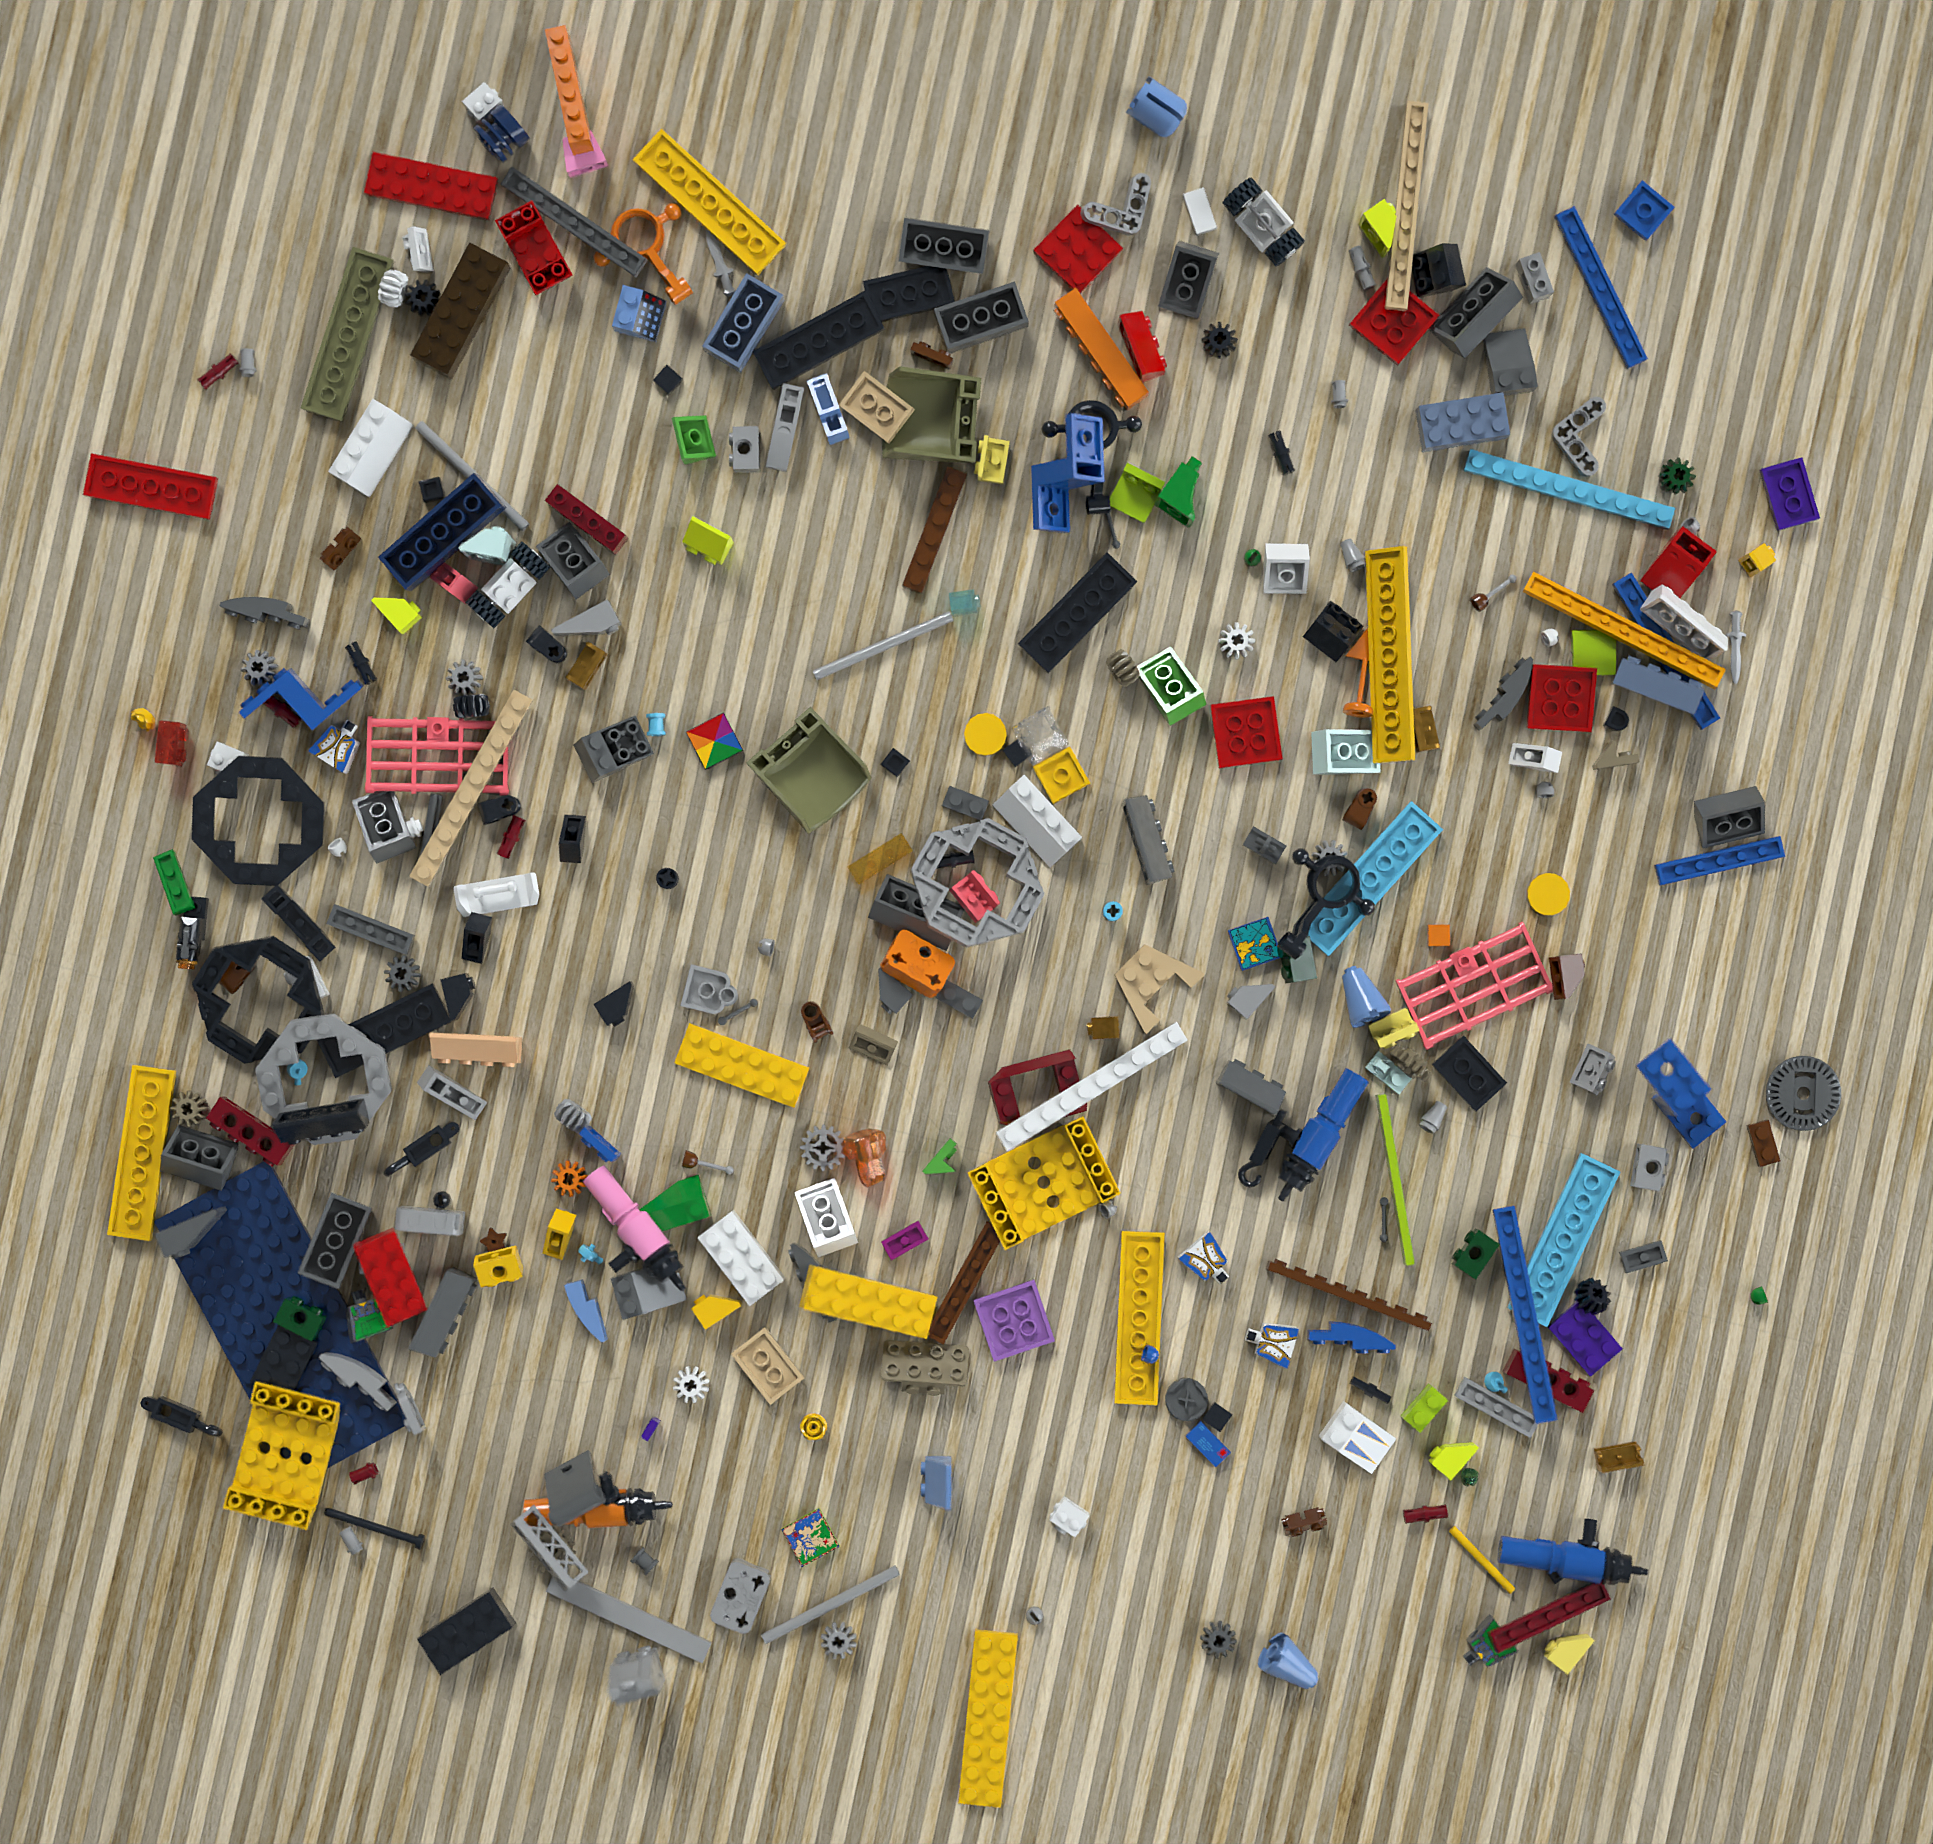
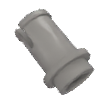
[239,348,256,377]
[1331,380,1348,408]
[339,1526,363,1555]

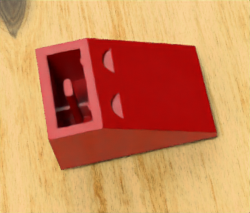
[1639,526,1717,598]

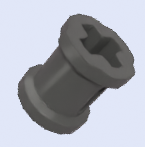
[630,1547,659,1575]

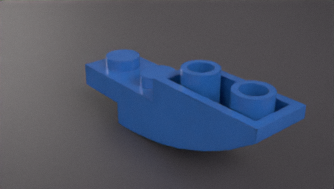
[1307,1321,1396,1353]

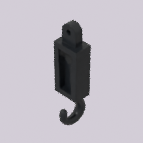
[1238,1109,1287,1188]
[384,1122,460,1177]
[140,1396,223,1437]

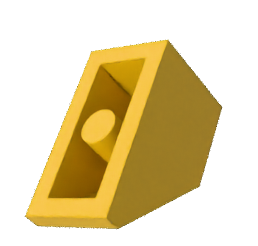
[1738,543,1776,577]
[542,1208,576,1260]
[691,1294,742,1330]

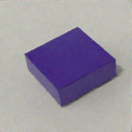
[641,1417,661,1442]

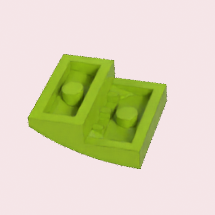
[1571,629,1616,675]

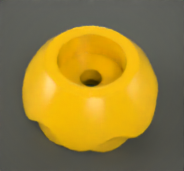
[131,708,155,732]
[800,1413,827,1440]

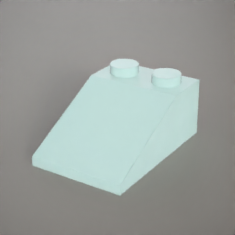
[1311,729,1381,775]

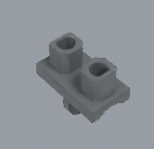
[1243,826,1287,864]

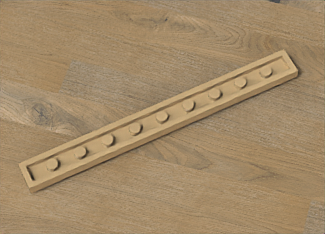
[1385,101,1429,311]
[409,690,533,887]

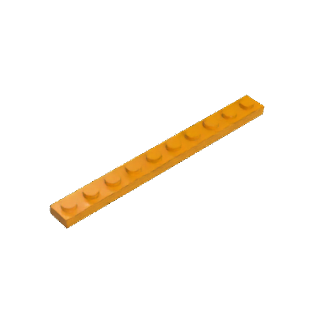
[1523,572,1726,690]

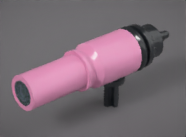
[583,1166,686,1291]

